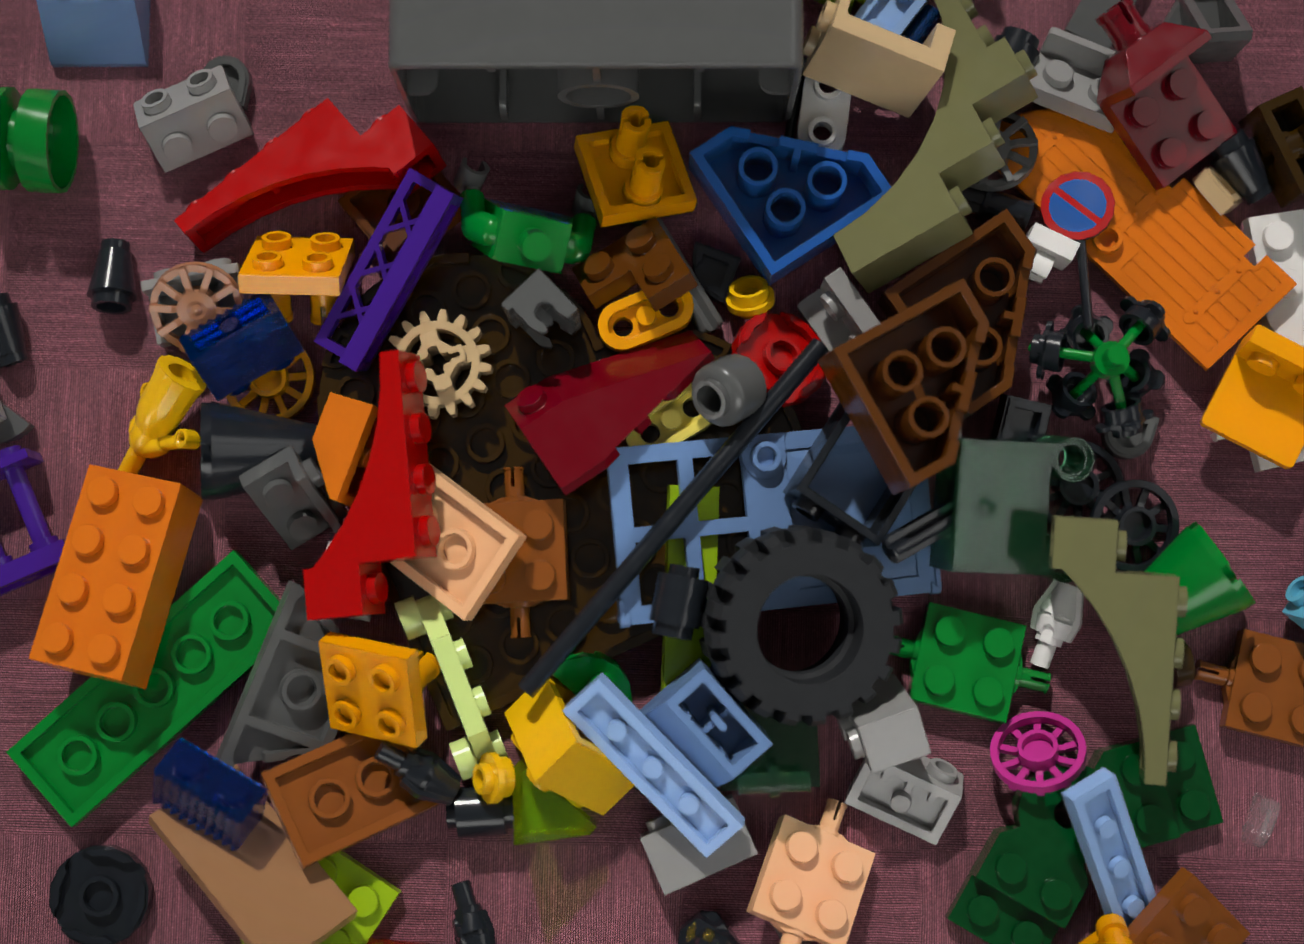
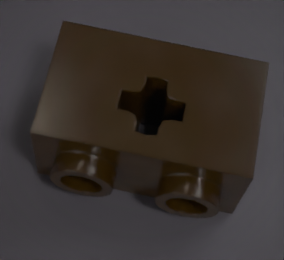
[1238,86,1304,208]

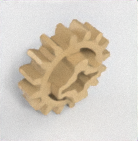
[389,309,493,420]

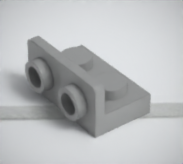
[1030,27,1116,134]
[797,267,880,353]
[844,756,964,845]

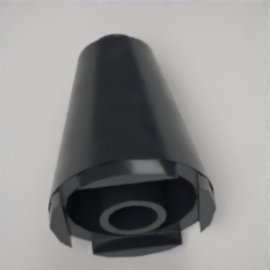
[201,401,322,501]

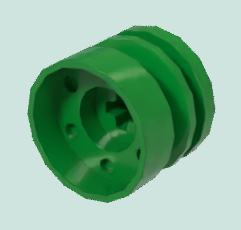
[0,87,79,194]

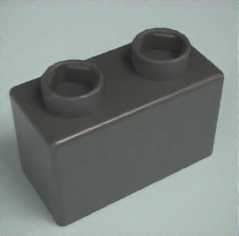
[388,0,803,123]

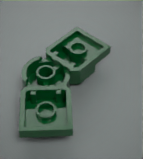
[945,724,1224,944]

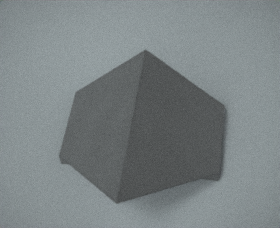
[1163,0,1253,64]

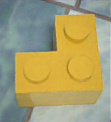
[504,677,635,816]

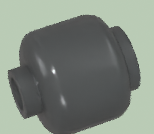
[692,354,767,427]

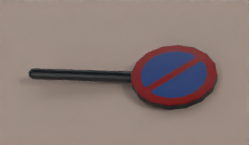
[1040,171,1115,331]

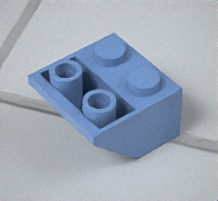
[640,657,773,788]

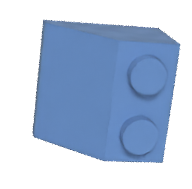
[36,0,150,67]

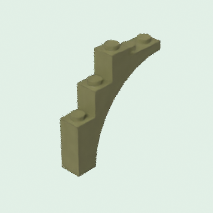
[833,0,1039,294]

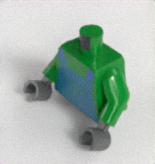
[453,157,598,273]

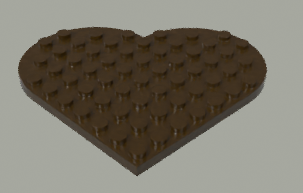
[317,253,803,731]

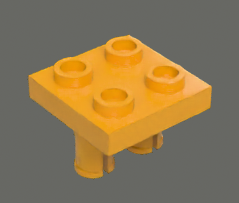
[574,105,697,228]
[238,231,355,326]
[318,631,441,748]

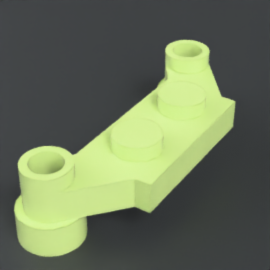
[394,594,508,781]

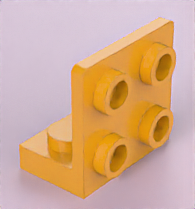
[1200,324,1304,470]

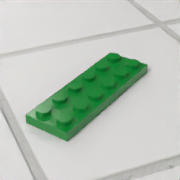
[6,550,281,828]

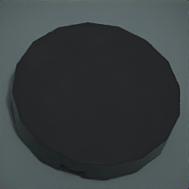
[49,845,153,944]

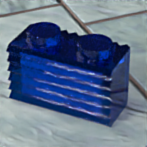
[179,294,304,402]
[152,737,268,851]

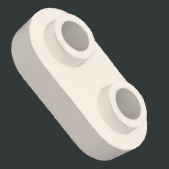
[796,77,851,151]

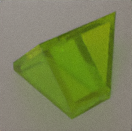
[513,758,598,845]

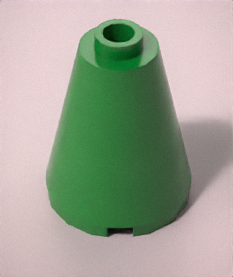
[1144,521,1256,636]

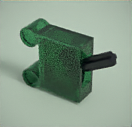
[881,434,1094,583]

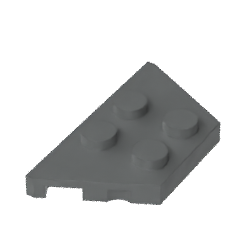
[214,580,341,768]

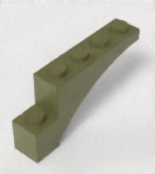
[1049,515,1188,786]

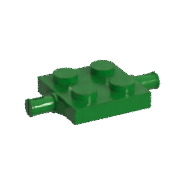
[890,602,1051,724]

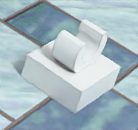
[1026,222,1081,284]

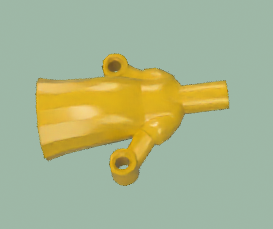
[118,355,207,474]

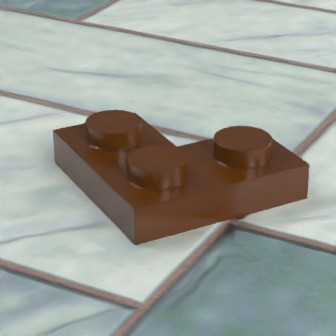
[572,217,698,312]

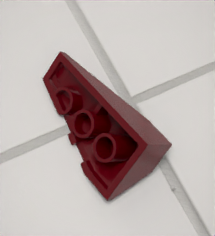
[504,330,715,496]

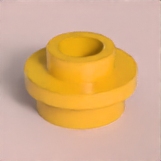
[726,275,775,319]
[472,752,515,804]

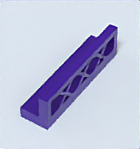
[313,168,464,372]

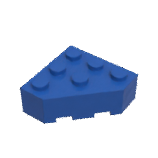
[688,126,891,286]

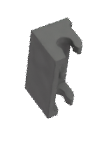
[501,269,582,349]

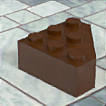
[877,209,1036,421]
[818,278,989,495]

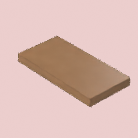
[149,764,358,944]

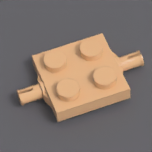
[746,798,876,944]

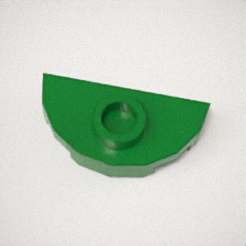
[553,651,632,702]

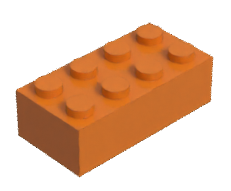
[28,464,203,690]

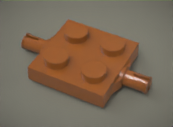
[483,467,570,638]
[1194,629,1304,748]

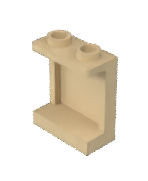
[802,0,956,118]

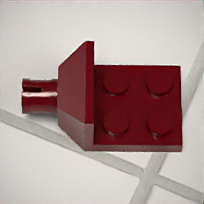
[1095,0,1238,191]

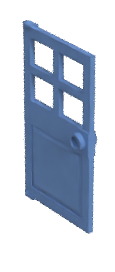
[607,426,942,628]

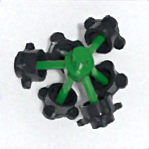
[1028,296,1171,438]

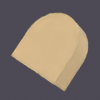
[1192,166,1243,216]

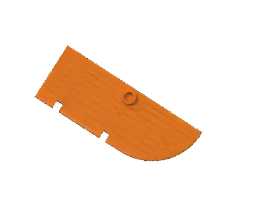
[997,108,1297,371]

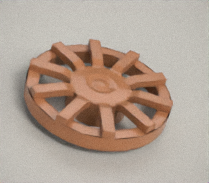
[149,262,245,353]

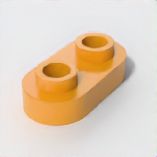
[598,290,694,353]

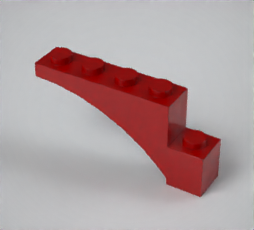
[174,98,447,254]
[303,350,440,621]

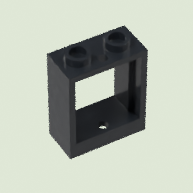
[783,402,917,547]

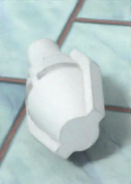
[1030,579,1084,669]

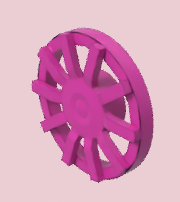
[990,711,1087,796]

